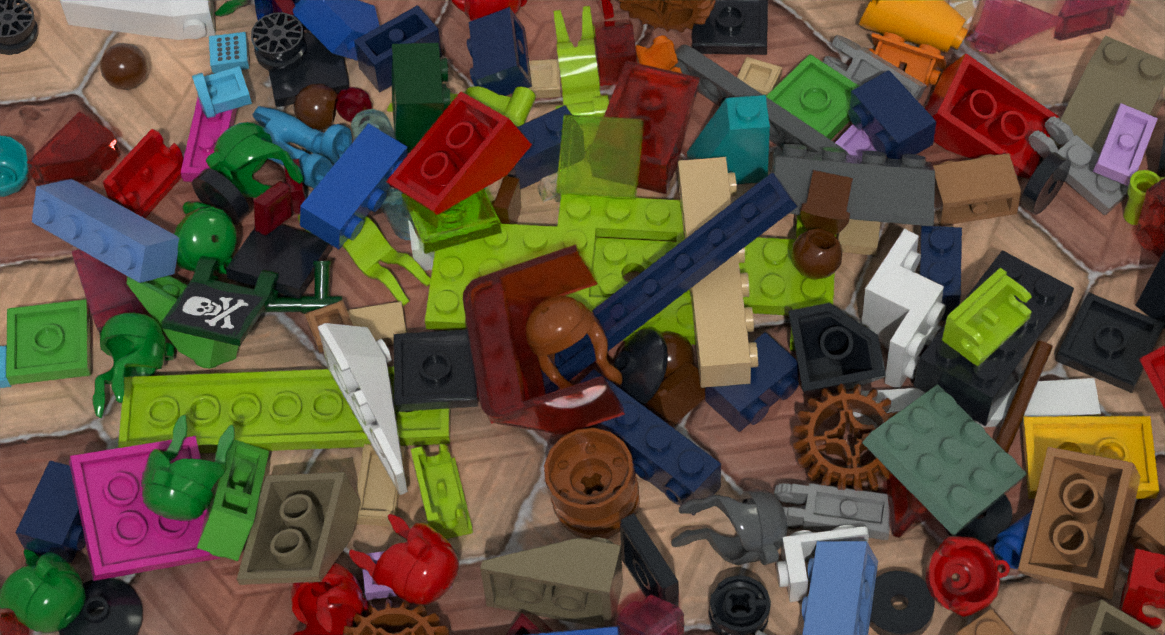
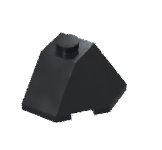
[789,303,886,398]

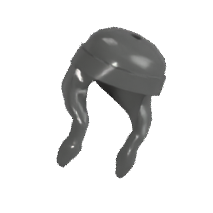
[671,489,788,565]

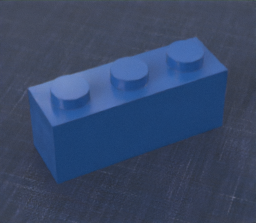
[300,123,408,250]

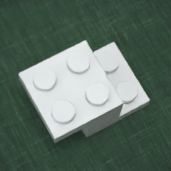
[861,229,946,389]

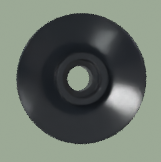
[611,329,668,405]
[58,578,143,635]

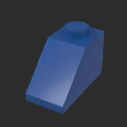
[293,0,380,61]

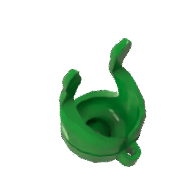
[206,122,303,218]
[174,201,237,274]
[92,313,174,418]
[141,415,235,521]
[0,549,86,633]

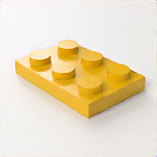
[1022,416,1159,499]

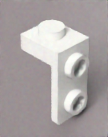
[776,525,869,602]

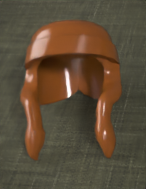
[526,295,623,398]

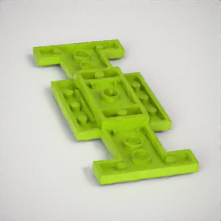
[425,190,836,351]

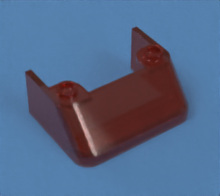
[463,244,625,435]

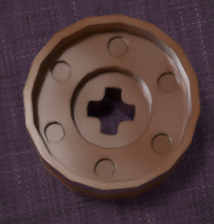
[544,428,640,539]

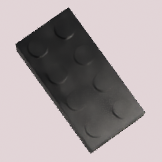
[914,250,1074,426]

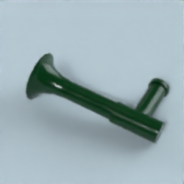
[263,261,342,314]

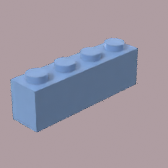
[32,179,180,283]
[802,541,878,635]

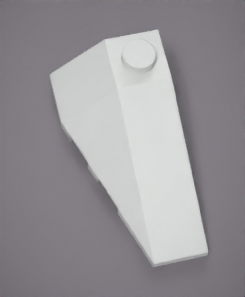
[60,0,216,40]
[318,323,408,495]

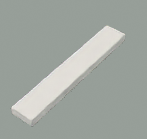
[847,378,1101,435]

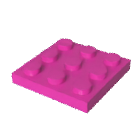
[69,436,220,581]

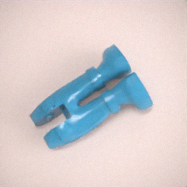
[252,106,352,189]

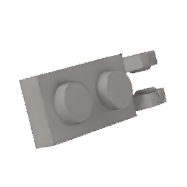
[823,35,927,102]
[1028,116,1128,215]
[774,483,894,540]

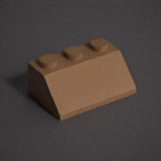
[1018,447,1141,601]

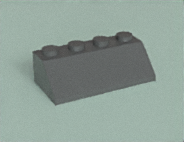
[771,144,935,226]

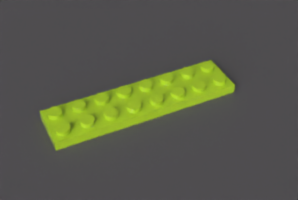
[118,367,450,453]

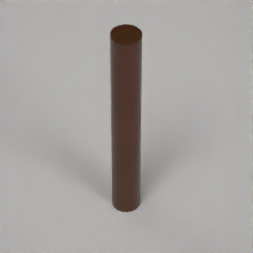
[995,340,1053,453]

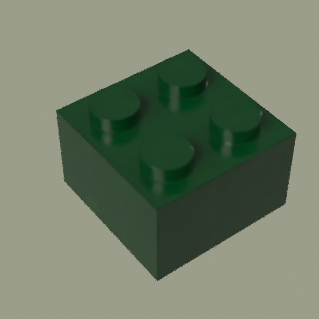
[392,43,450,153]

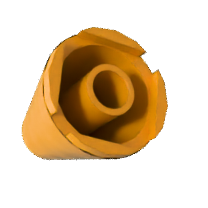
[859,0,969,53]

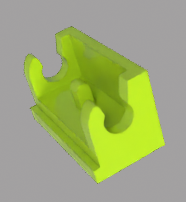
[942,268,1032,366]
[411,444,473,539]

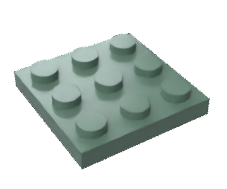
[862,384,1027,536]

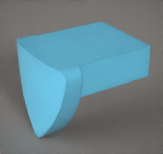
[192,66,252,118]

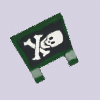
[162,256,279,346]

